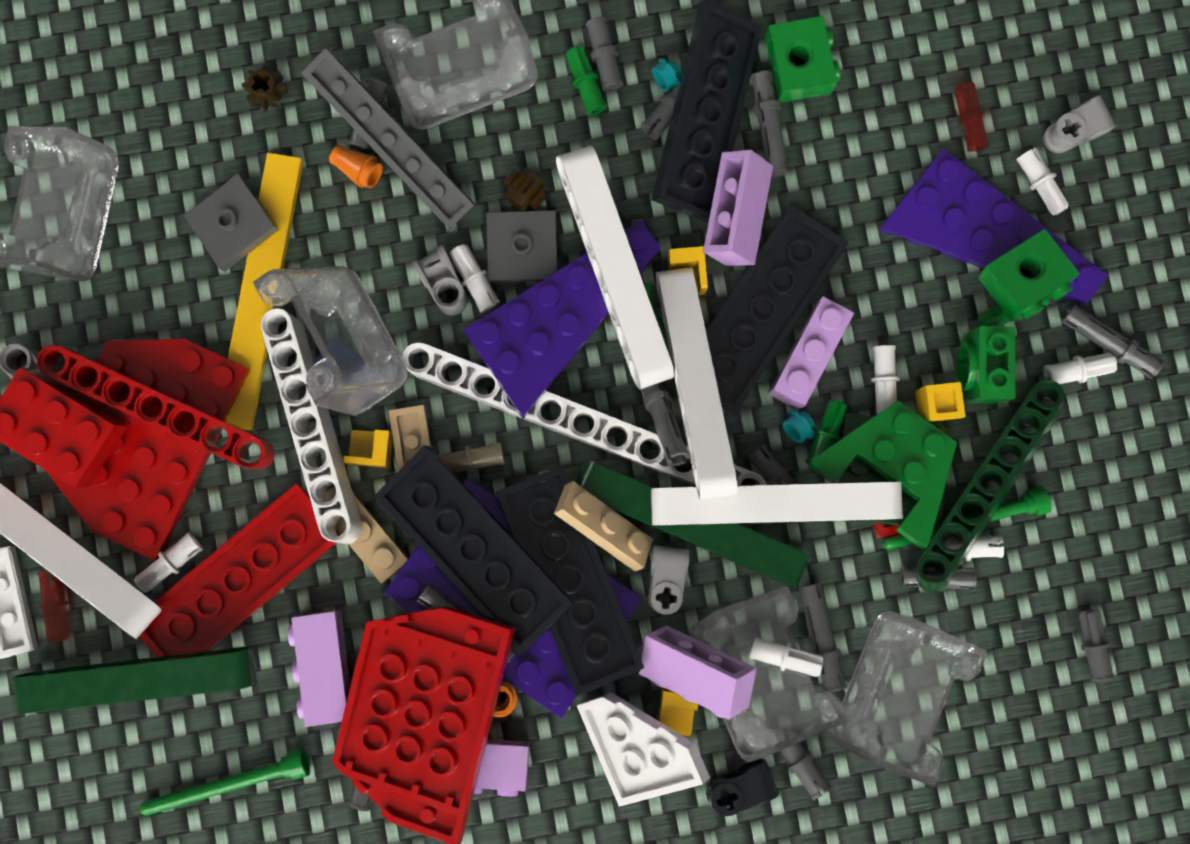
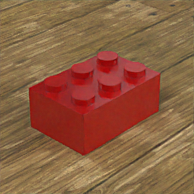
[0,367,128,488]

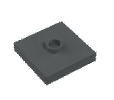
[184,173,279,272]
[486,211,557,283]

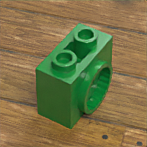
[764,16,840,103]
[978,229,1080,322]
[956,326,1015,405]

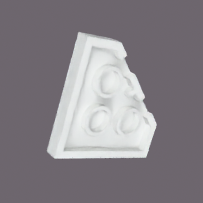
[577,692,710,807]

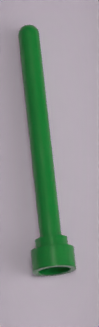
[882,486,1051,550]
[139,747,311,816]

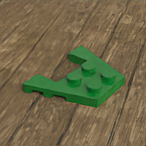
[808,400,957,550]

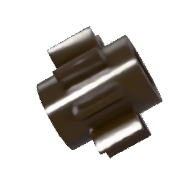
[241,65,288,112]
[503,168,546,212]

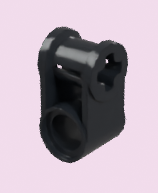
[706,759,779,817]

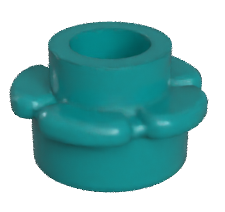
[652,58,682,92]
[782,411,815,443]

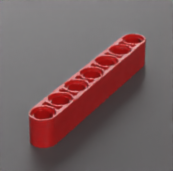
[37,345,275,469]

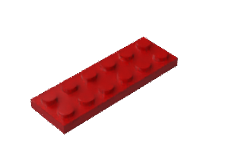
[140,483,340,657]

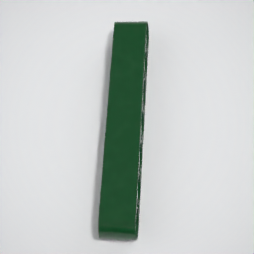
[917,380,1065,593]
[575,460,810,589]
[13,646,257,714]

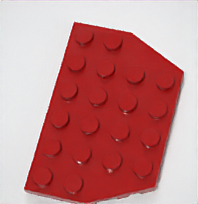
[46,339,251,561]
[332,606,515,844]

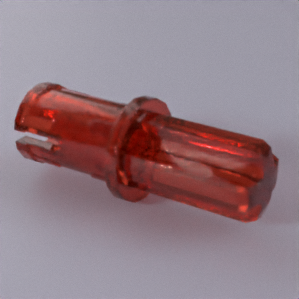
[954,82,990,152]
[37,571,70,643]

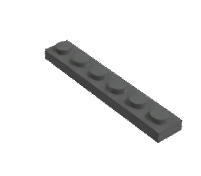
[301,48,476,229]

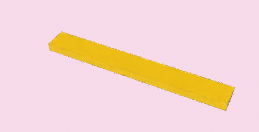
[226,153,304,430]

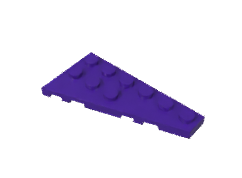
[878,149,1108,305]
[464,220,661,419]

